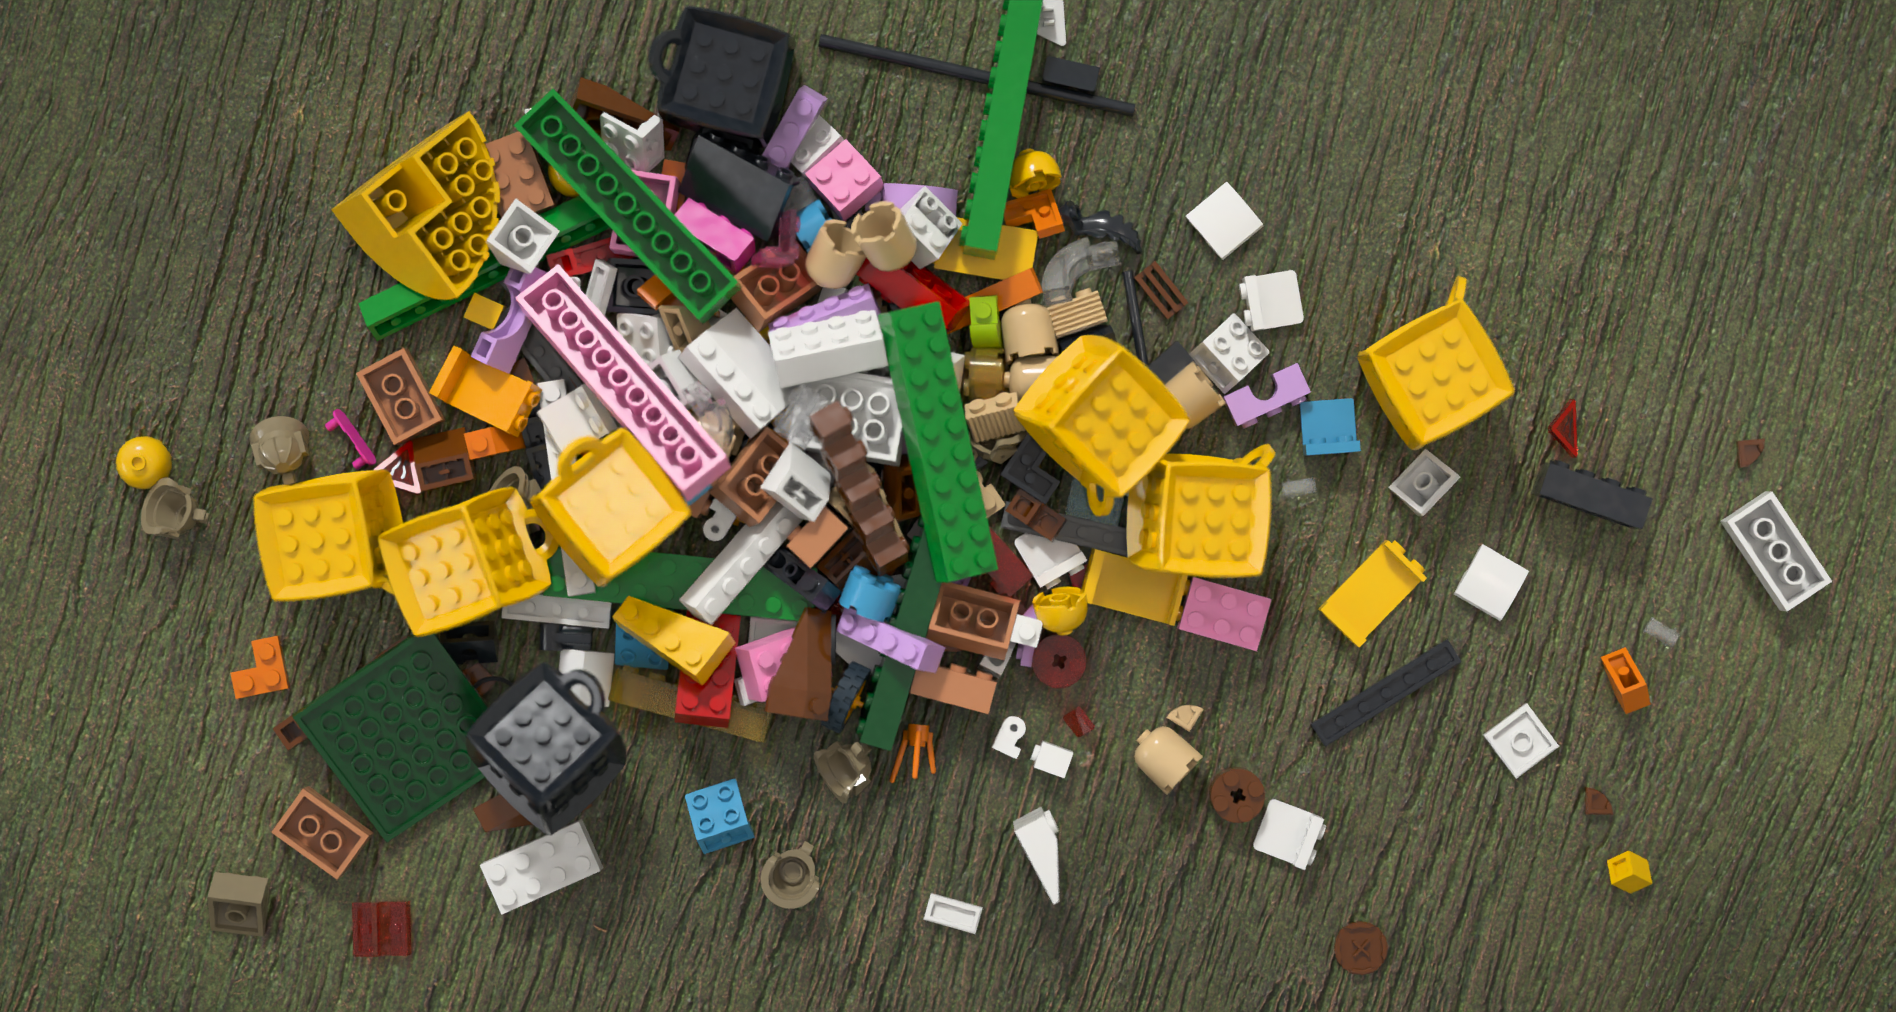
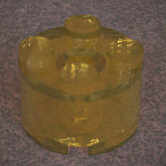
[964,347,1006,401]

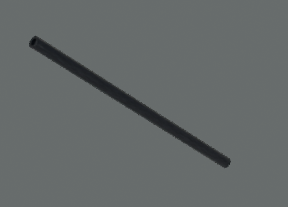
[818,34,1135,117]

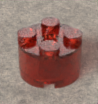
[1032,633,1086,688]

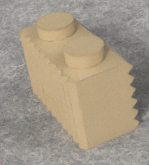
[1047,288,1108,339]
[965,392,1026,443]

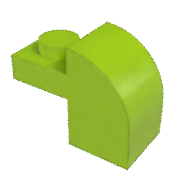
[969,295,1004,350]

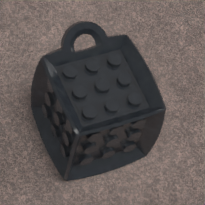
[648,5,796,148]
[466,662,626,836]

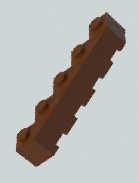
[809,400,910,577]

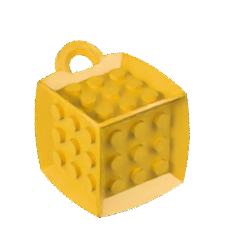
[1357,276,1515,450]
[1013,335,1190,516]
[530,428,692,587]
[1127,444,1275,577]
[254,469,403,601]
[378,487,559,637]

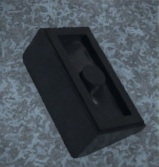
[1042,56,1100,94]

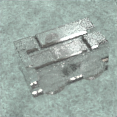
[774,384,832,450]

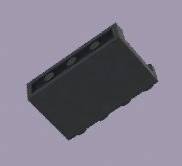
[678,130,800,242]

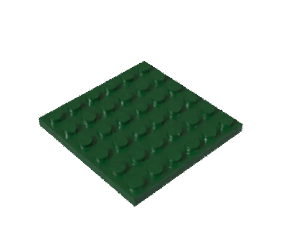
[292,633,489,843]

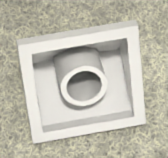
[486,199,559,274]
[1389,449,1460,516]
[559,649,615,707]

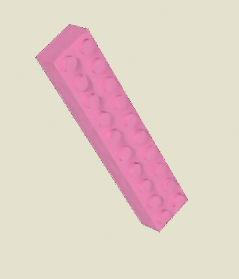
[516,265,731,502]

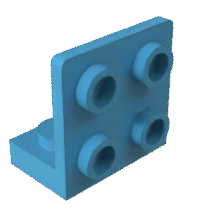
[1300,398,1361,456]
[615,603,674,670]
[685,779,755,854]

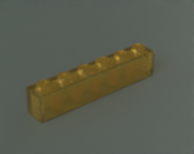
[608,664,773,743]

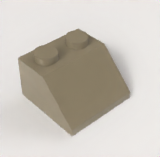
[207,872,269,937]

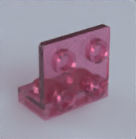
[751,209,800,268]

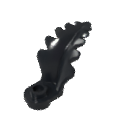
[1059,200,1142,254]

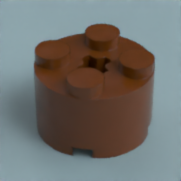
[1209,767,1265,823]

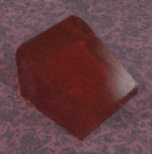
[1063,705,1095,737]

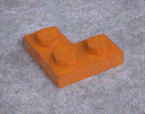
[1003,189,1065,239]
[230,635,290,699]

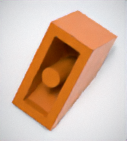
[464,427,526,460]
[1601,647,1651,714]

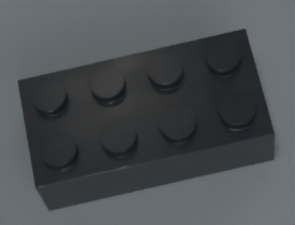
[1531,460,1653,529]

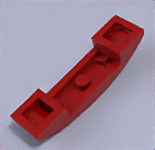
[546,237,638,277]

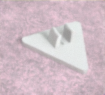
[1037,0,1066,46]

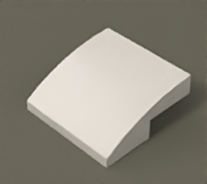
[1186,182,1264,260]
[1454,544,1529,621]

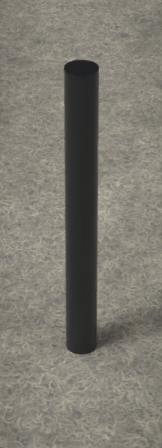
[1122,270,1149,367]

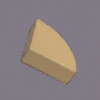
[1167,705,1204,732]

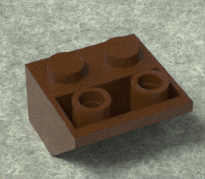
[412,427,478,491]
[817,529,896,592]

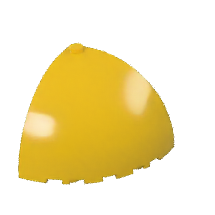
[331,111,500,300]

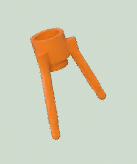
[890,724,936,783]

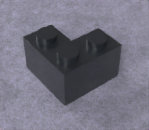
[1000,433,1060,504]

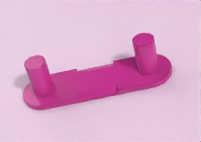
[325,409,376,470]

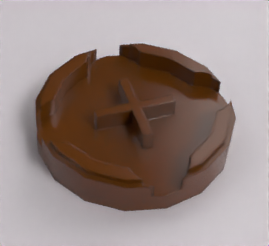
[1333,921,1388,975]

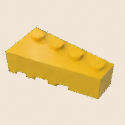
[612,596,735,686]

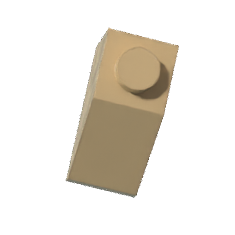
[658,305,711,353]

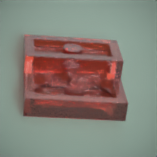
[352,901,411,957]

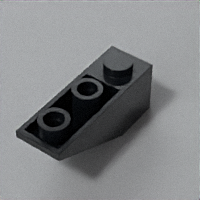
[763,546,841,613]

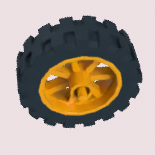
[821,661,871,734]

